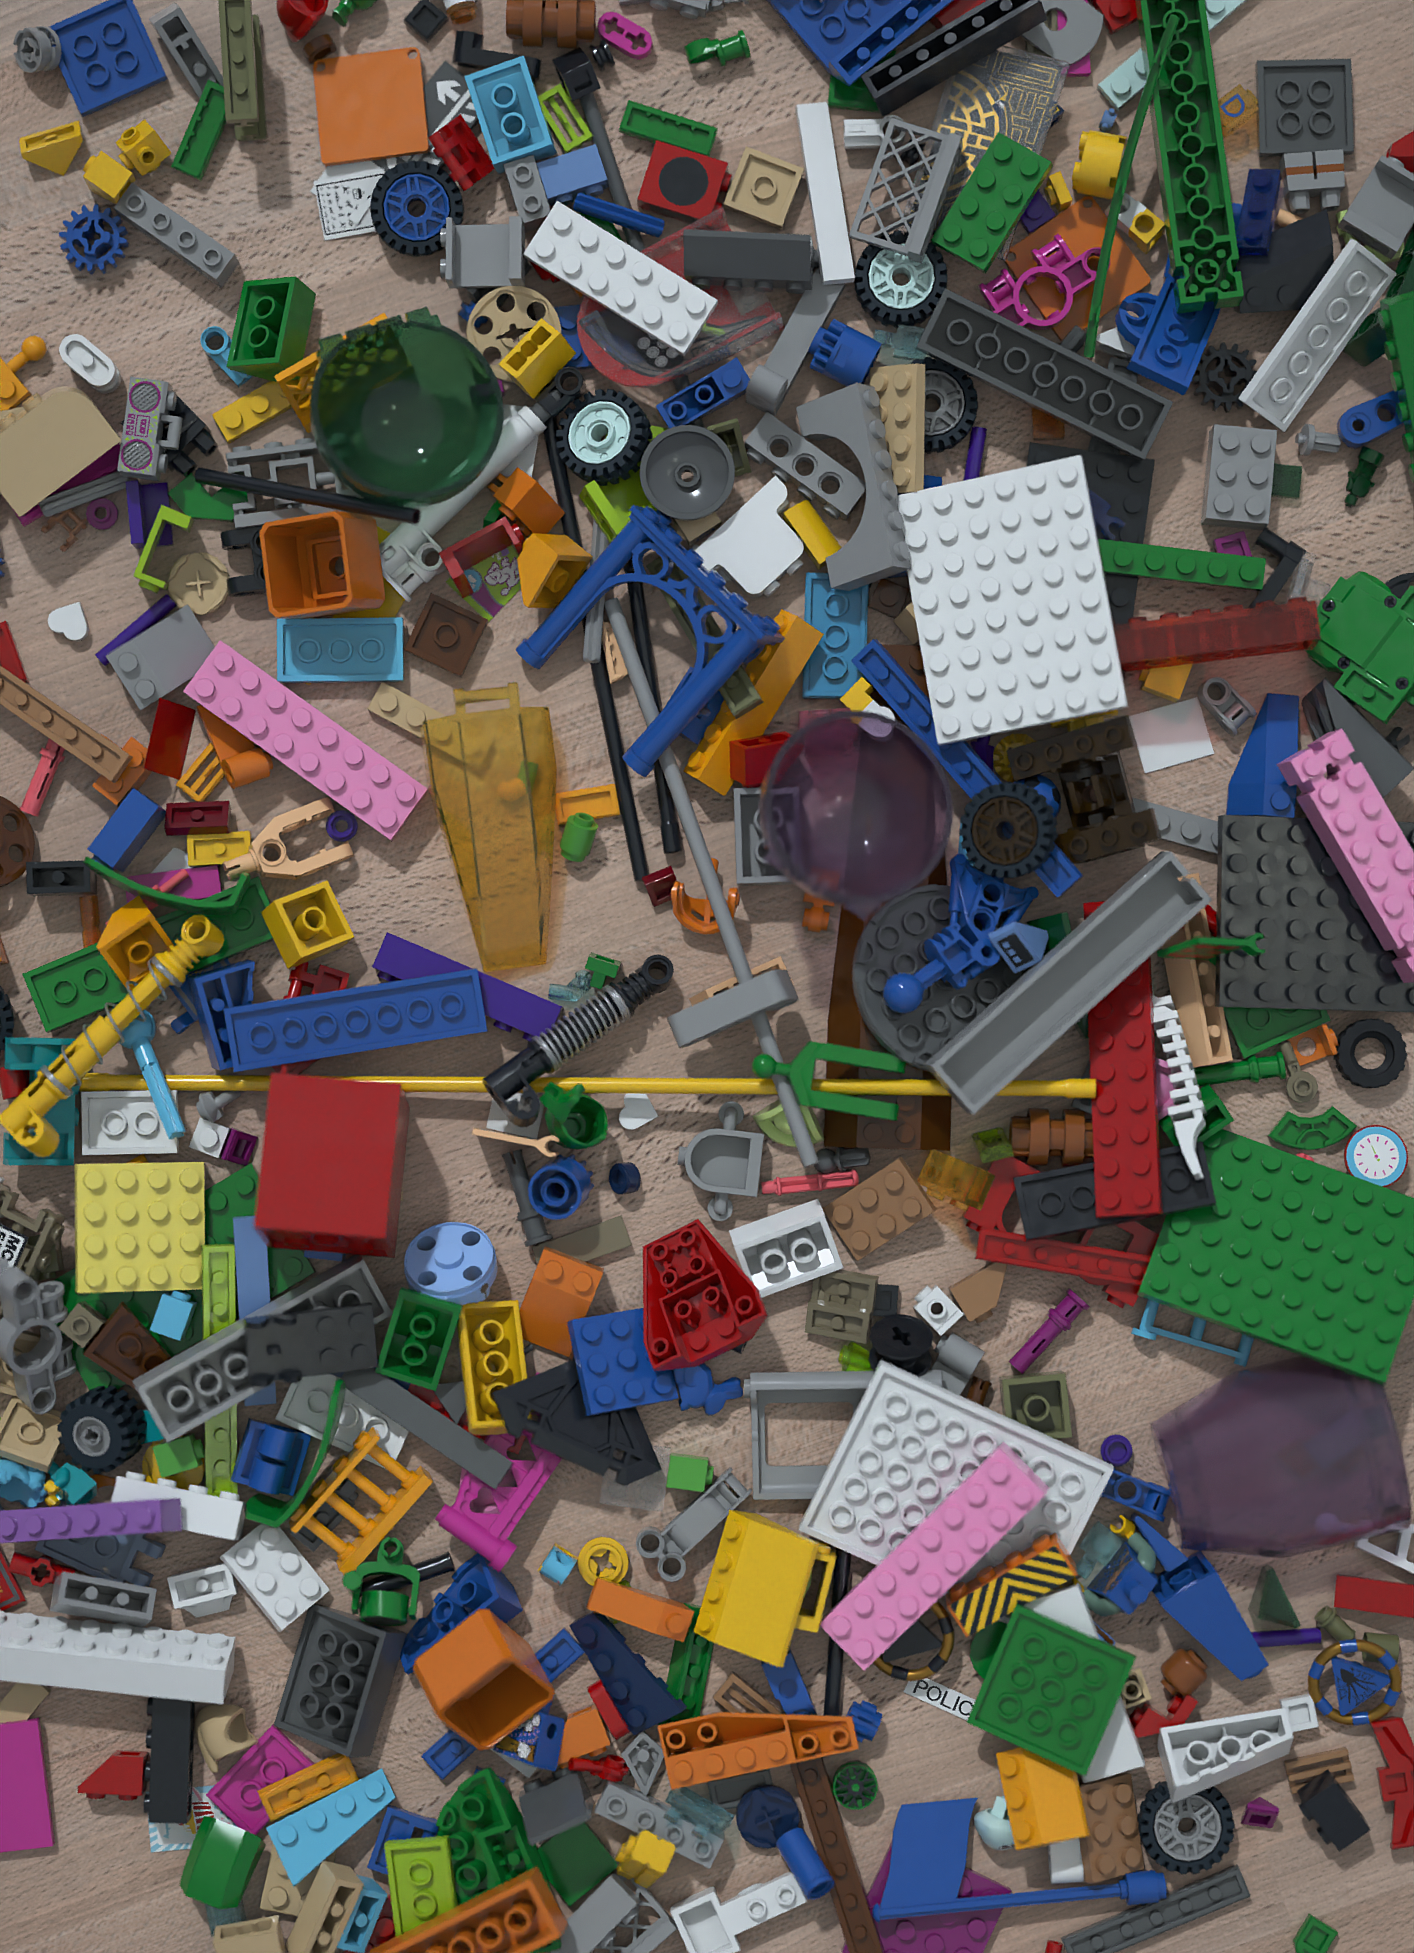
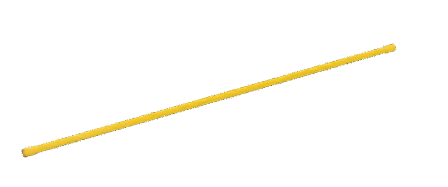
[79,1073,1096,1098]

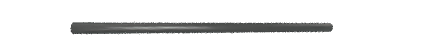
[579,92,705,428]

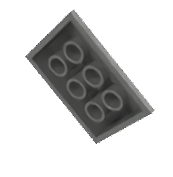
[274,1603,407,1757]

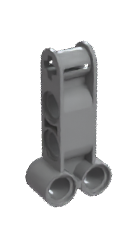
[636,1467,752,1582]

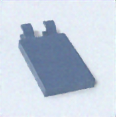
[35,1501,166,1587]

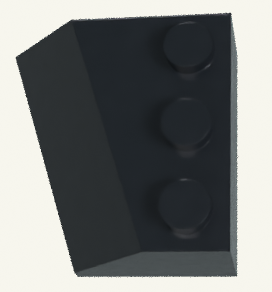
[1233,209,1334,314]

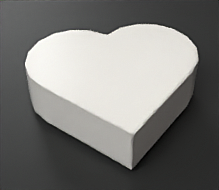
[48,602,89,642]
[619,1093,658,1130]

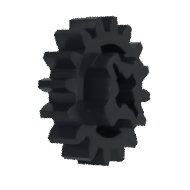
[1190,342,1257,413]

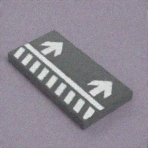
[371,61,479,172]

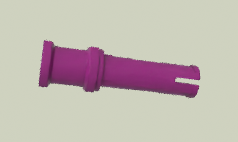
[1009,1288,1090,1374]

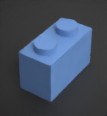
[536,144,608,207]

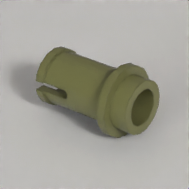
[1314,1605,1356,1642]

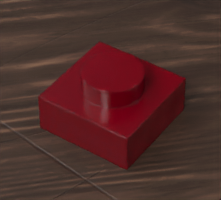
[642,866,677,907]

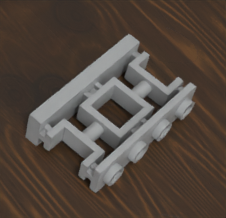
[226,434,360,529]

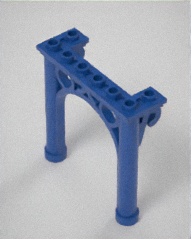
[516,505,785,777]

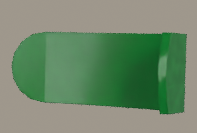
[83,857,251,916]
[244,1379,345,1528]

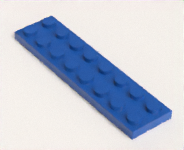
[224,968,488,1072]

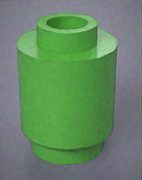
[560,812,598,862]

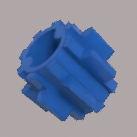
[846,1700,883,1743]

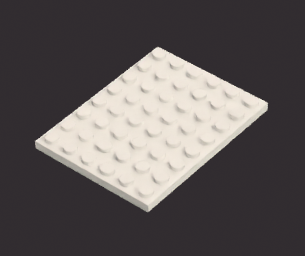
[896,455,1128,746]
[799,1360,1114,1624]

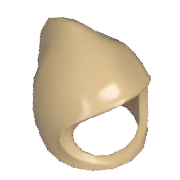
[195,1704,259,1773]

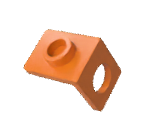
[1287,1024,1338,1066]

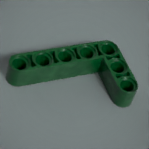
[1342,223,1414,367]

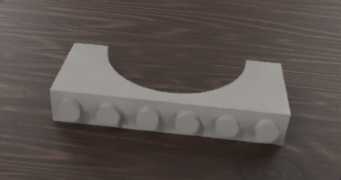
[796,383,911,591]

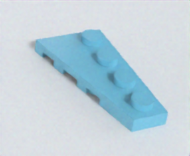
[266,1768,396,1887]

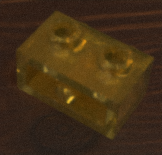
[917,1148,996,1211]

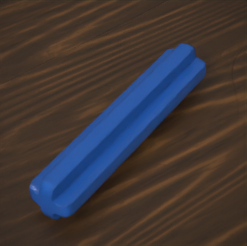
[573,193,665,238]

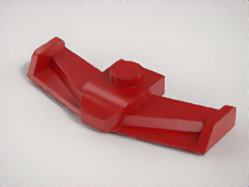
[1370,1717,1414,1850]

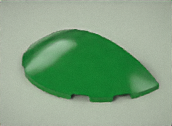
[436,1767,562,1953]

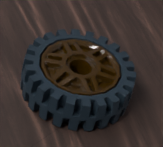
[959,782,1058,878]

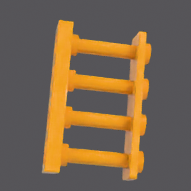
[289,1427,433,1575]

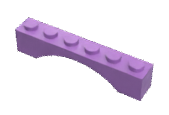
[0,1498,182,1543]

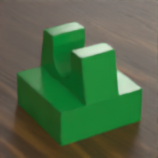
[585,952,621,990]

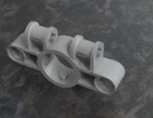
[0,1266,77,1415]

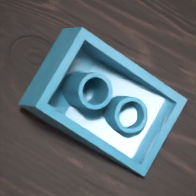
[464,55,557,174]

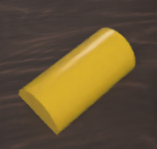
[457,1300,532,1435]

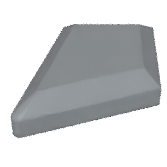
[621,1731,664,1796]

